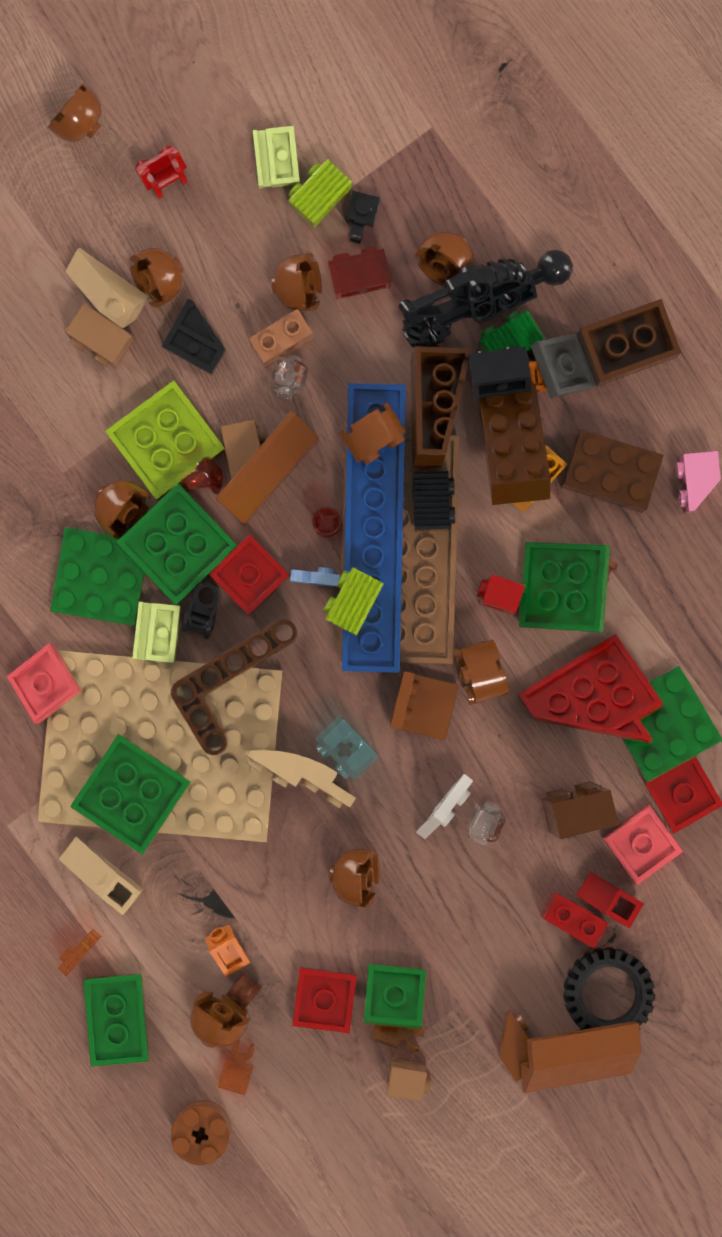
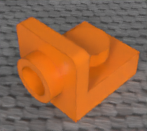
[205,924,250,977]

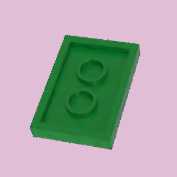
[83,973,149,1067]

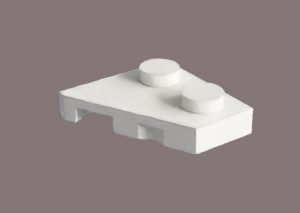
[416,774,473,839]

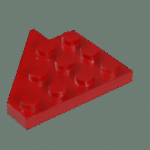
[519,634,663,743]

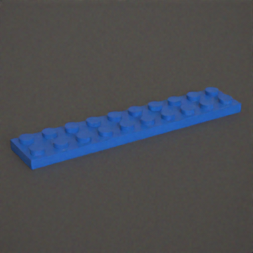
[342,383,406,673]

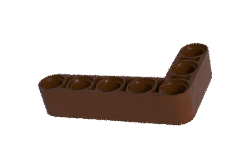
[171,619,297,755]

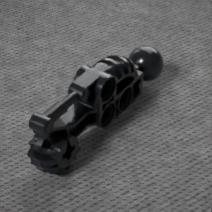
[398,250,573,348]

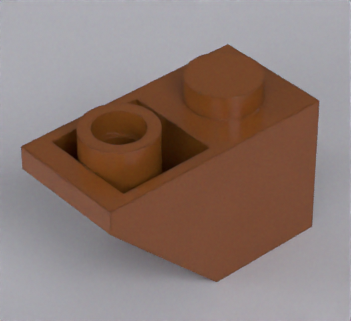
[498,1010,536,1082]

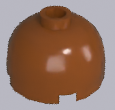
[47,84,102,142]
[415,231,474,285]
[130,248,183,308]
[271,253,322,311]
[94,480,150,539]
[329,849,380,908]
[190,992,250,1048]

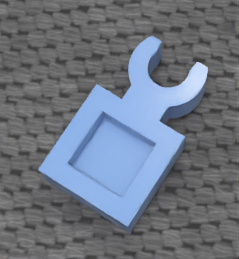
[290,567,340,588]

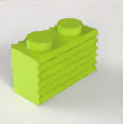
[288,159,352,228]
[323,567,384,636]

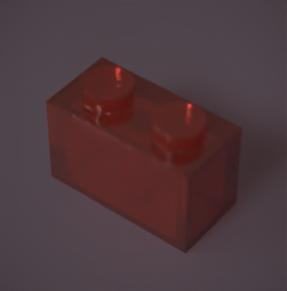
[328,247,392,300]

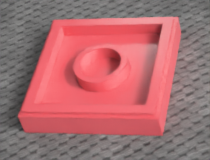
[6,643,82,724]
[602,804,683,885]

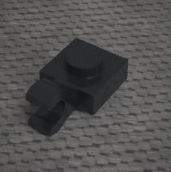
[346,191,380,244]

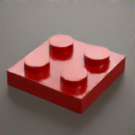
[209,534,290,615]
[644,757,722,834]
[292,967,357,1033]

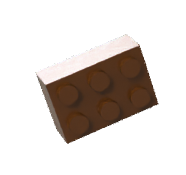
[577,299,682,387]
[561,429,664,513]

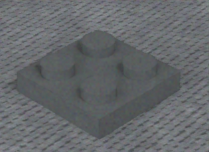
[531,333,597,399]

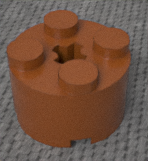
[338,402,406,465]
[453,639,509,705]
[171,1100,231,1165]

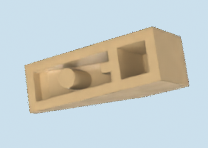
[65,248,149,328]

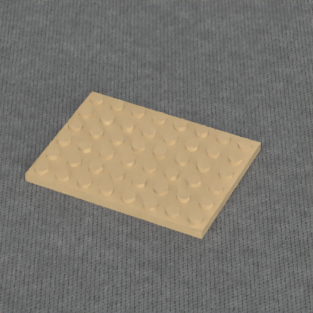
[38,650,283,842]

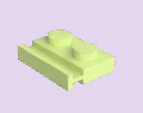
[253,126,300,189]
[132,602,181,663]

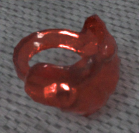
[180,456,224,494]

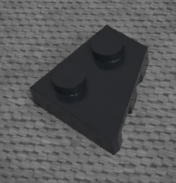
[162,299,226,375]

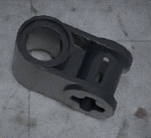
[181,583,221,640]

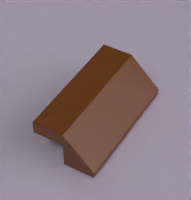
[216,411,319,526]
[520,1021,641,1093]

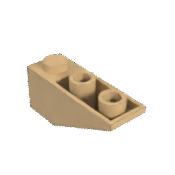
[59,836,144,915]

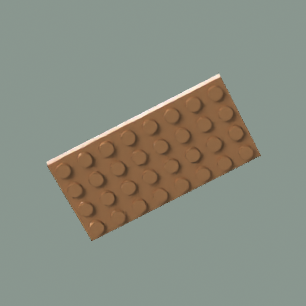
[338,432,459,664]

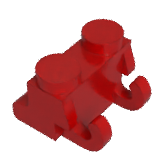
[135,146,188,199]

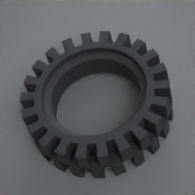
[563,947,655,1030]

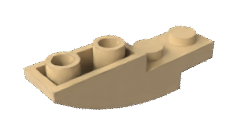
[243,749,356,809]

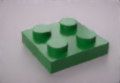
[363,964,426,1029]

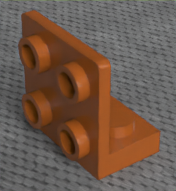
[390,671,458,740]

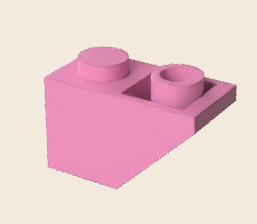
[675,451,721,514]

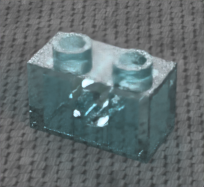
[315,715,380,781]

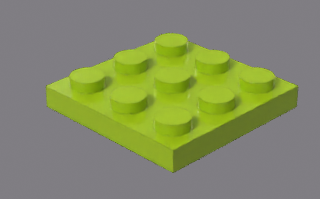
[105,380,225,500]

